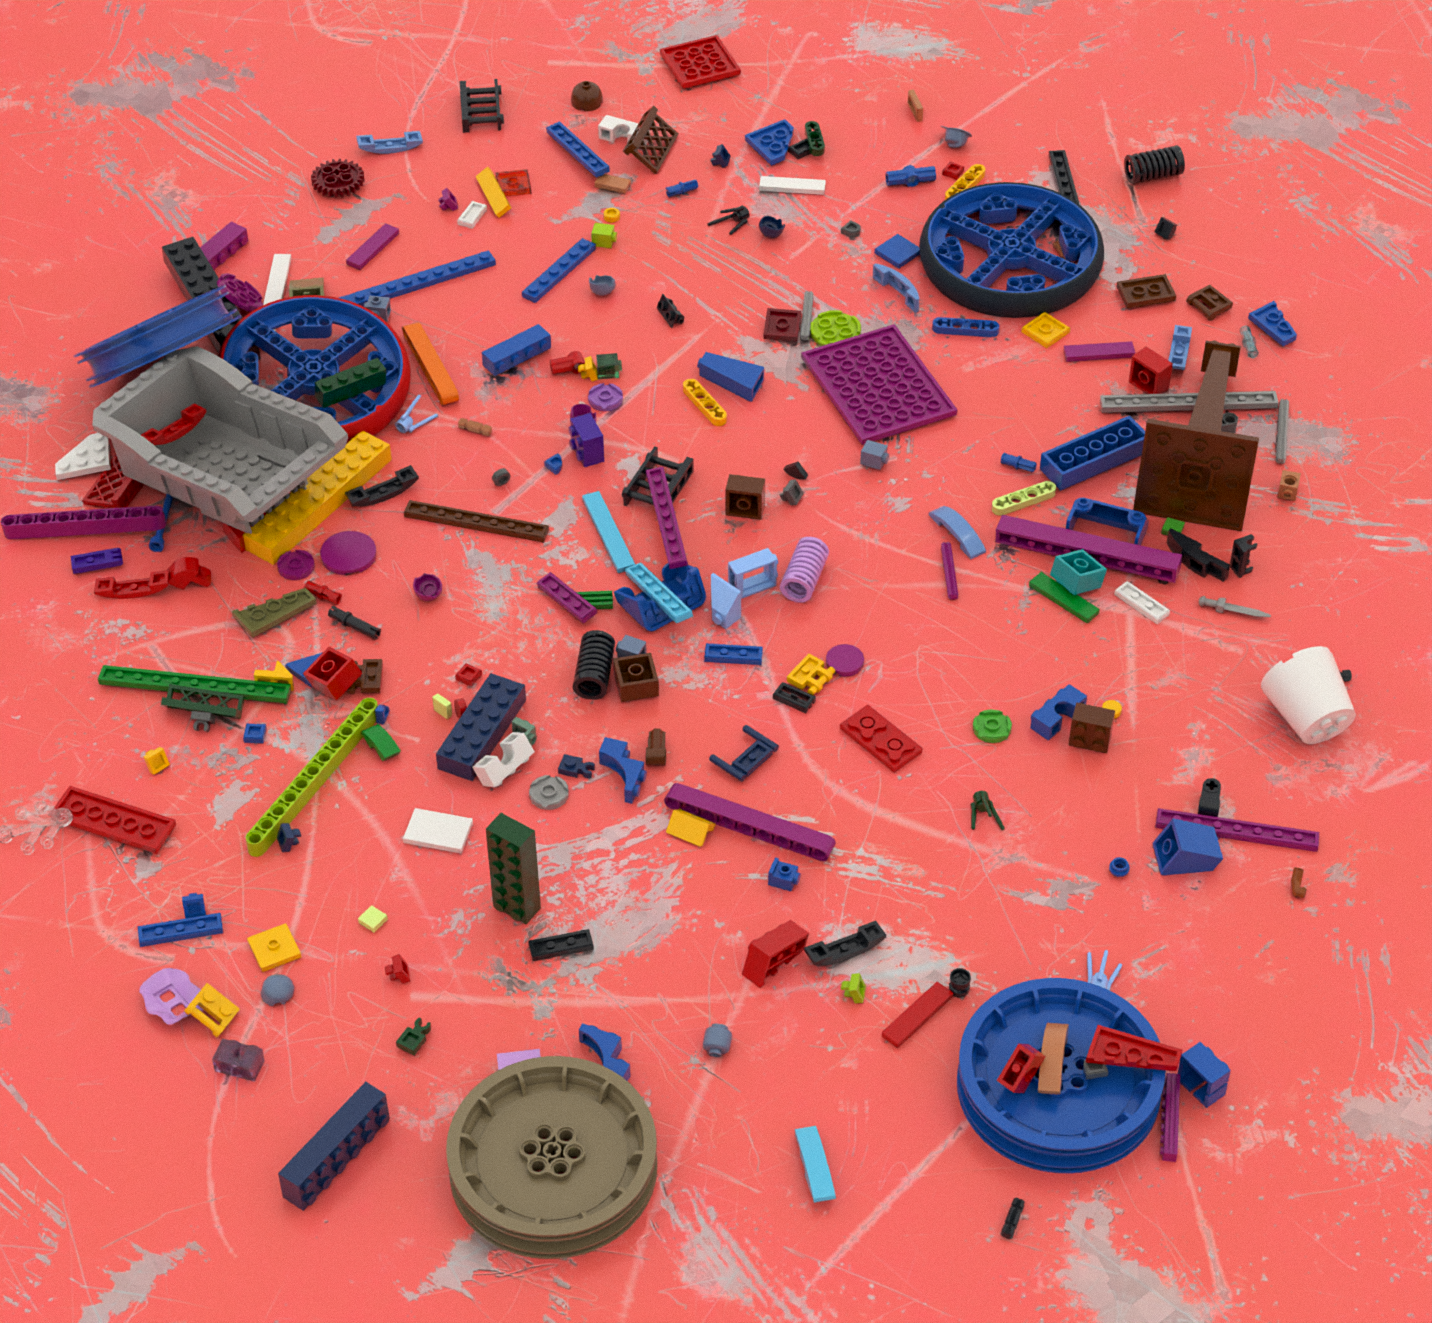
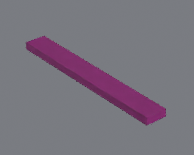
[646,467,688,569]
[1155,808,1320,852]

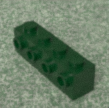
[315,358,386,408]

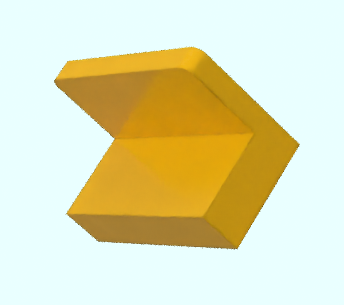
[666,809,716,846]

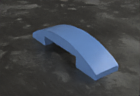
[356,131,423,154]
[873,264,919,313]
[1168,325,1192,370]
[929,506,986,559]

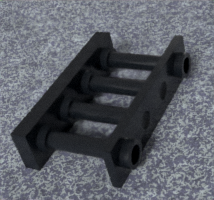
[459,79,504,133]
[622,446,694,506]

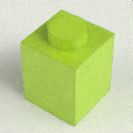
[591,223,617,248]

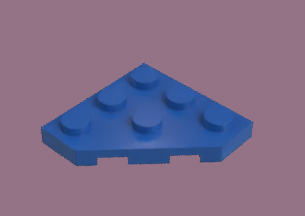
[745,119,794,165]

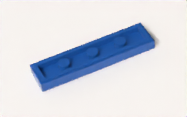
[137,913,223,947]

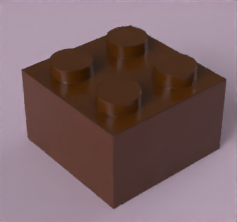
[725,474,765,520]
[613,653,659,702]
[1069,702,1115,753]

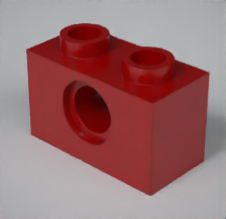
[996,1043,1046,1093]

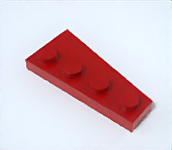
[1085,1025,1183,1071]

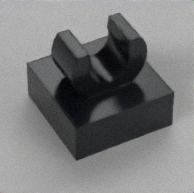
[1154,217,1177,240]

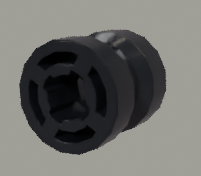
[949,968,971,998]

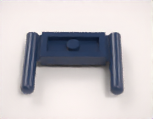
[709,725,779,782]

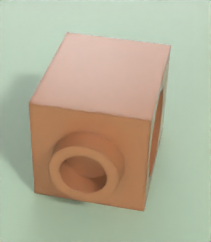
[1277,470,1301,501]

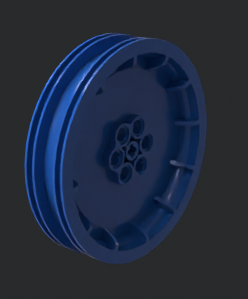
[73,284,241,388]
[957,978,1166,1173]

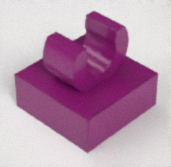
[438,188,458,211]

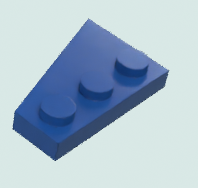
[1248,301,1297,346]

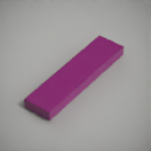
[346,223,399,270]
[1063,341,1135,362]
[536,572,598,624]

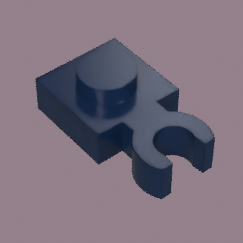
[558,754,595,778]

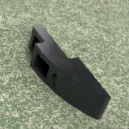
[1167,528,1230,582]

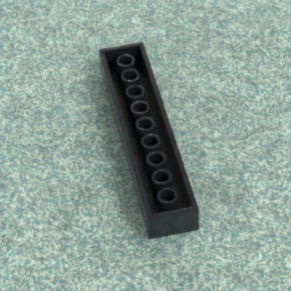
[162,237,261,360]

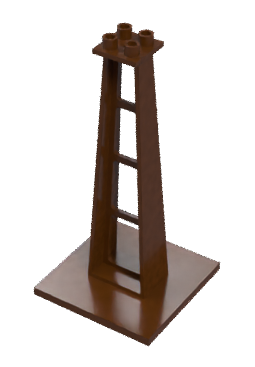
[1133,340,1259,531]

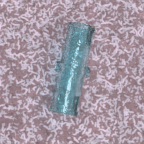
[1240,326,1259,358]

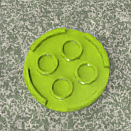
[810,310,861,346]

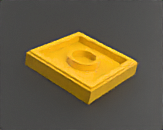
[1021,312,1070,348]

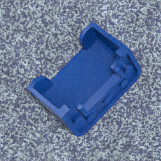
[614,563,706,631]

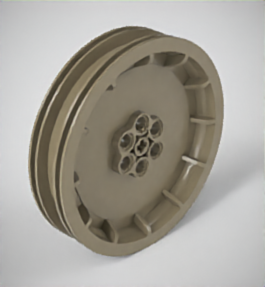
[446,1056,657,1259]

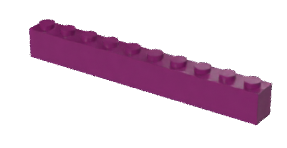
[995,514,1182,583]

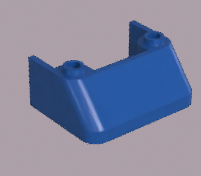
[1066,498,1149,545]

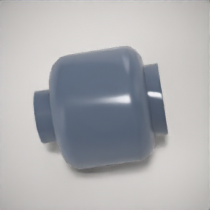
[703,1024,732,1057]

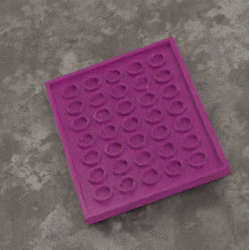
[801,324,958,445]

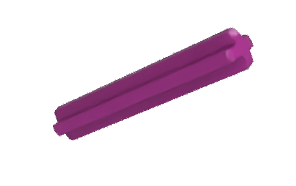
[941,542,958,600]

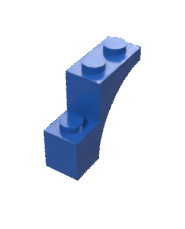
[599,737,647,804]
[579,1023,631,1081]

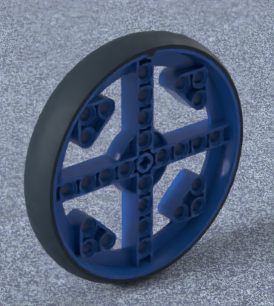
[919,182,1104,318]

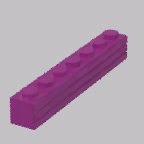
[1160,1073,1180,1162]

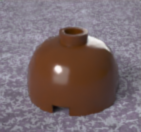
[571,81,603,111]

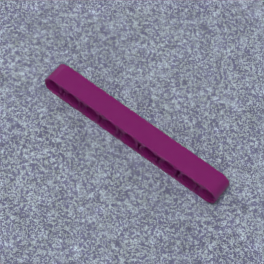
[0,506,166,539]
[664,783,836,861]

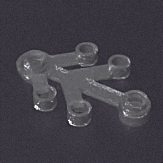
[0,801,73,855]

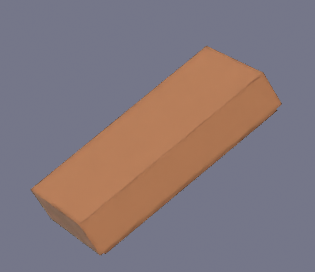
[907,89,923,122]
[595,174,631,194]

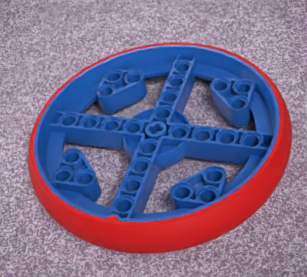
[218,295,411,444]

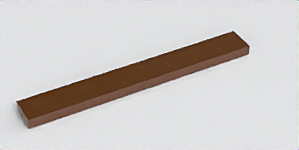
[404,500,549,543]

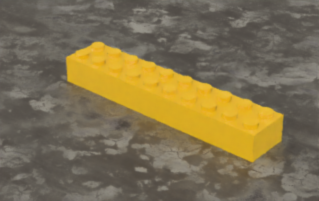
[243,431,392,565]

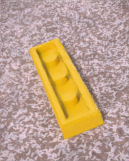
[475,167,512,218]

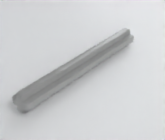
[1276,399,1289,464]

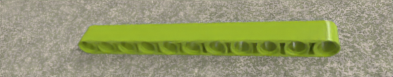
[246,698,378,857]

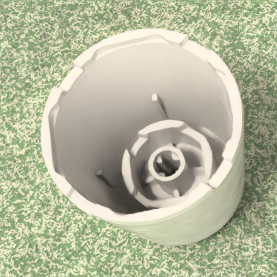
[1261,646,1356,744]

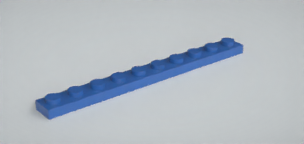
[339,250,496,307]

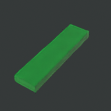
[1029,572,1100,623]

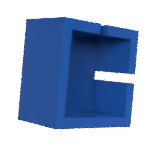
[1177,1042,1231,1108]

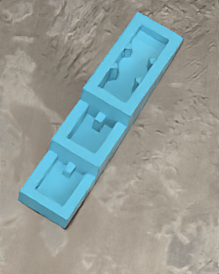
[795,1126,836,1202]

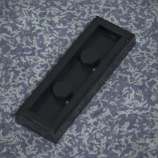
[528,929,594,961]

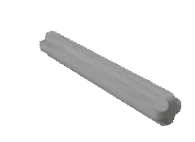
[800,291,814,341]

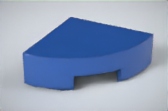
[544,453,562,475]
[375,704,390,725]

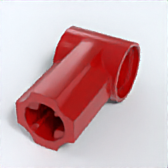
[550,351,585,375]

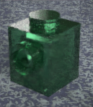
[596,353,622,379]

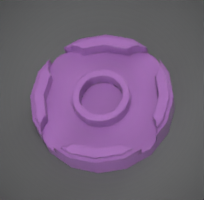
[588,383,623,411]

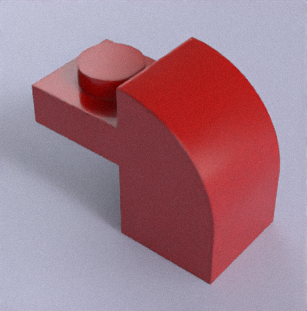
[167,557,211,590]

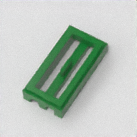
[576,591,613,609]

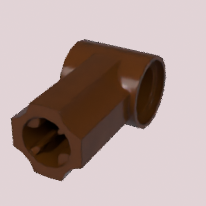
[646,728,666,765]

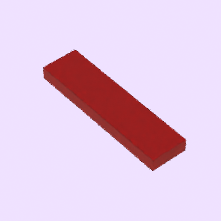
[882,981,953,1048]

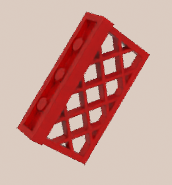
[82,454,144,508]

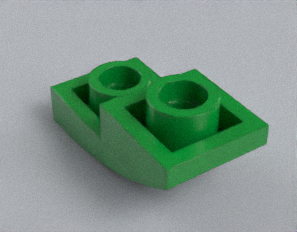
[361,724,401,761]

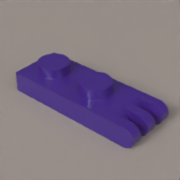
[70,548,123,574]

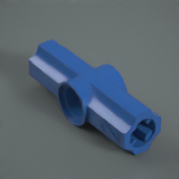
[885,165,936,187]

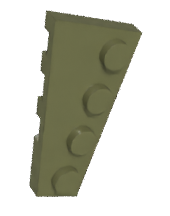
[232,588,317,638]

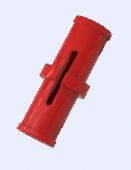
[304,580,342,605]

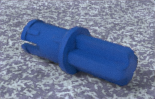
[666,179,698,197]
[1001,452,1037,472]

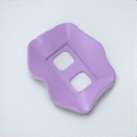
[139,968,203,1025]

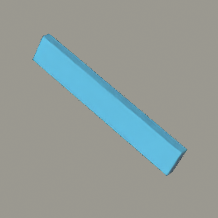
[582,491,635,573]
[625,562,693,624]

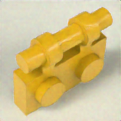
[787,654,835,695]

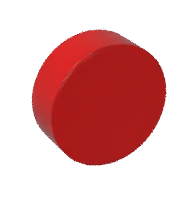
[454,698,467,719]

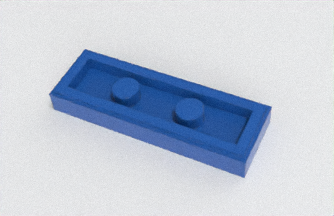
[704,643,763,665]

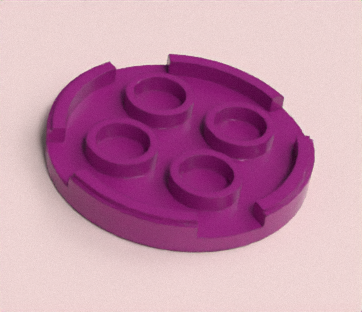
[217,273,263,312]
[320,531,376,575]

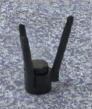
[707,205,750,235]

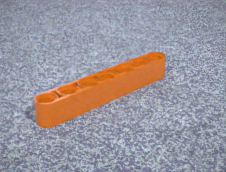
[402,322,459,406]

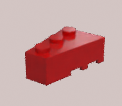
[742,920,809,988]

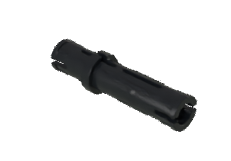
[328,606,381,640]

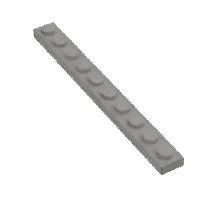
[1100,391,1279,413]

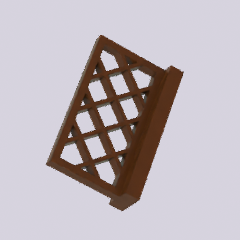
[623,105,679,174]

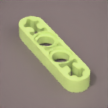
[992,481,1056,516]

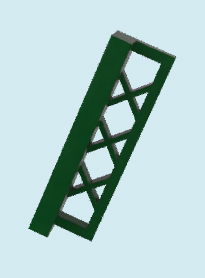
[161,684,245,719]

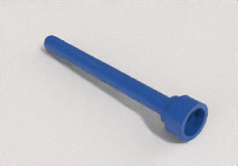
[149,494,173,552]

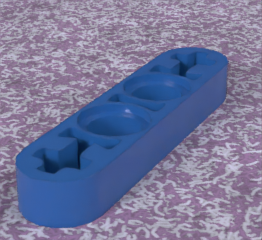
[932,317,999,337]

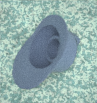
[940,126,972,148]

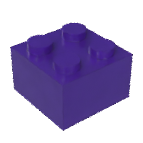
[568,413,605,467]

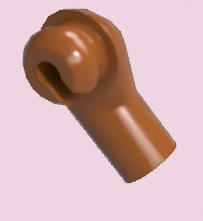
[1291,867,1307,898]

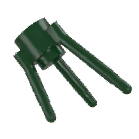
[970,791,1005,830]

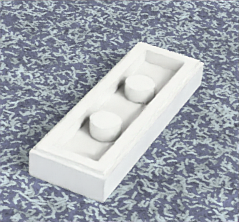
[1114,581,1170,624]

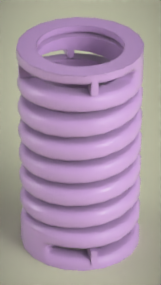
[780,537,829,603]

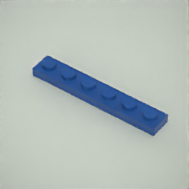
[546,121,610,178]
[522,238,596,303]

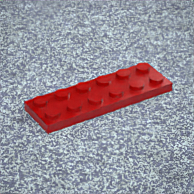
[49,786,176,854]

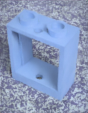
[728,548,778,599]

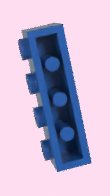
[482,324,551,376]

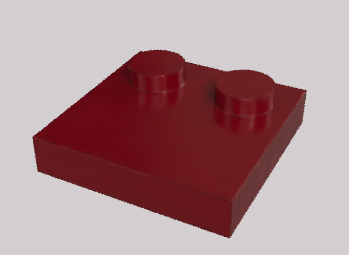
[763,308,801,342]

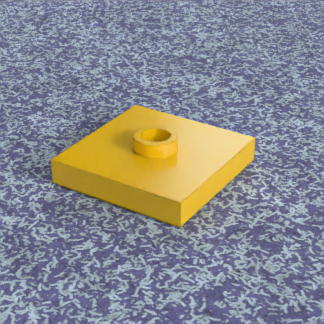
[247,923,301,972]

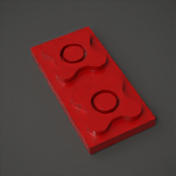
[840,705,923,773]

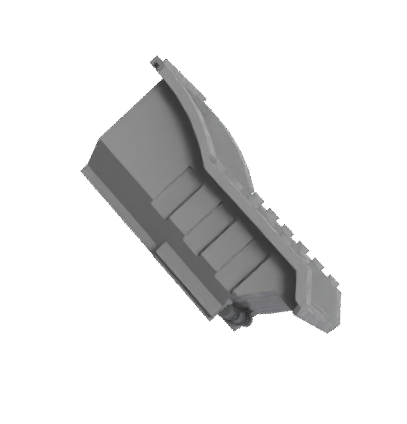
[92,346,348,534]

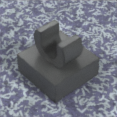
[779,479,804,506]
[191,711,216,732]

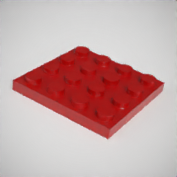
[660,35,741,89]

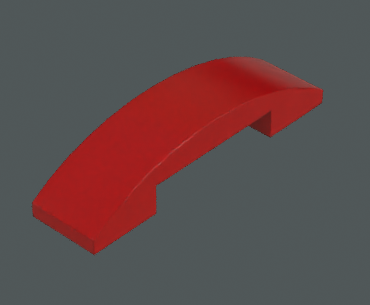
[141,403,207,445]
[94,570,170,599]

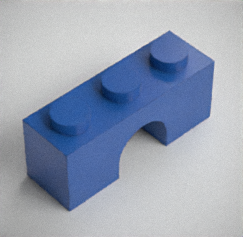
[1030,684,1087,741]

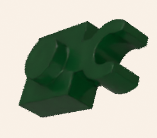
[396,1017,431,1056]

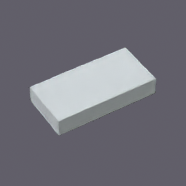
[457,201,487,229]

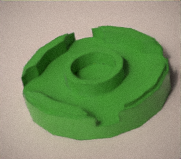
[973,709,1012,743]

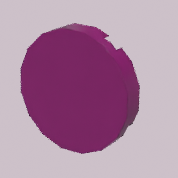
[277,549,315,580]
[826,644,864,677]

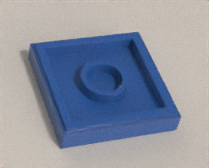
[875,234,920,268]

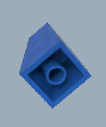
[1152,818,1223,875]

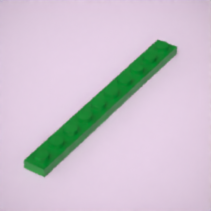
[98,665,291,704]

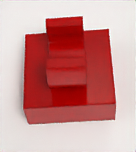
[385,954,411,984]

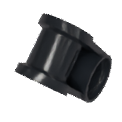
[1198,778,1221,817]

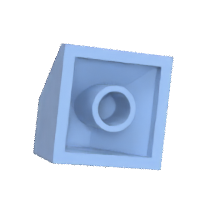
[711,573,741,629]

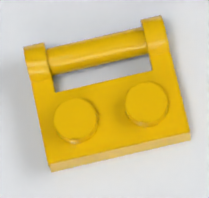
[184,983,240,1037]

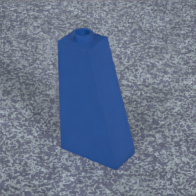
[697,352,764,402]

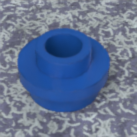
[1109,857,1130,877]

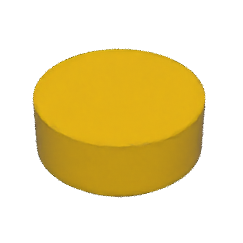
[603,208,620,223]
[1102,700,1122,719]

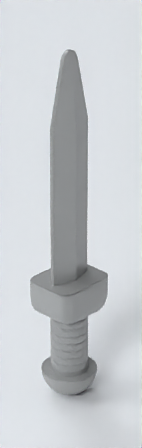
[1199,596,1271,617]

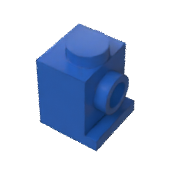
[768,857,801,892]

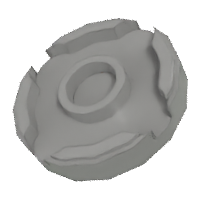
[529,775,569,810]

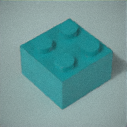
[1050,549,1107,595]

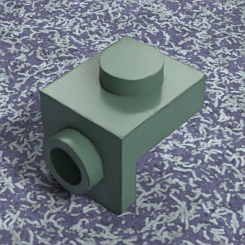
[512,717,537,746]

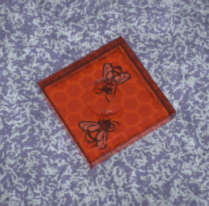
[495,169,532,196]

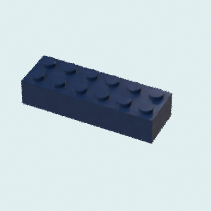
[436,673,526,782]
[278,1081,390,1211]

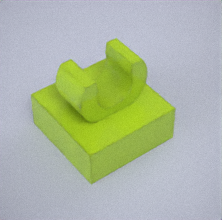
[841,973,866,1003]

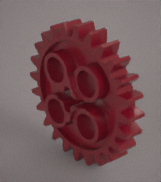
[311,159,365,198]

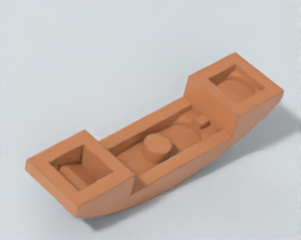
[1038,1023,1069,1095]

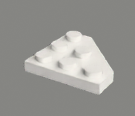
[55,432,111,480]

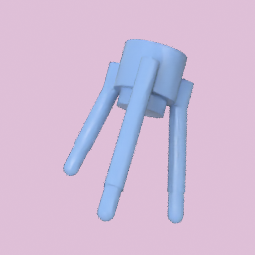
[395,394,438,433]
[1087,950,1122,991]

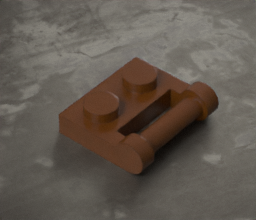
[1186,285,1233,321]

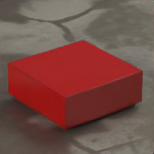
[942,162,964,180]
[455,663,482,687]

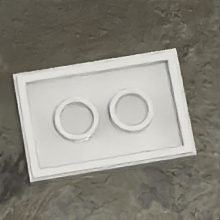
[403,808,473,854]

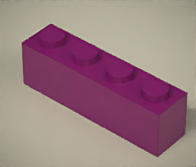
[200,221,248,270]

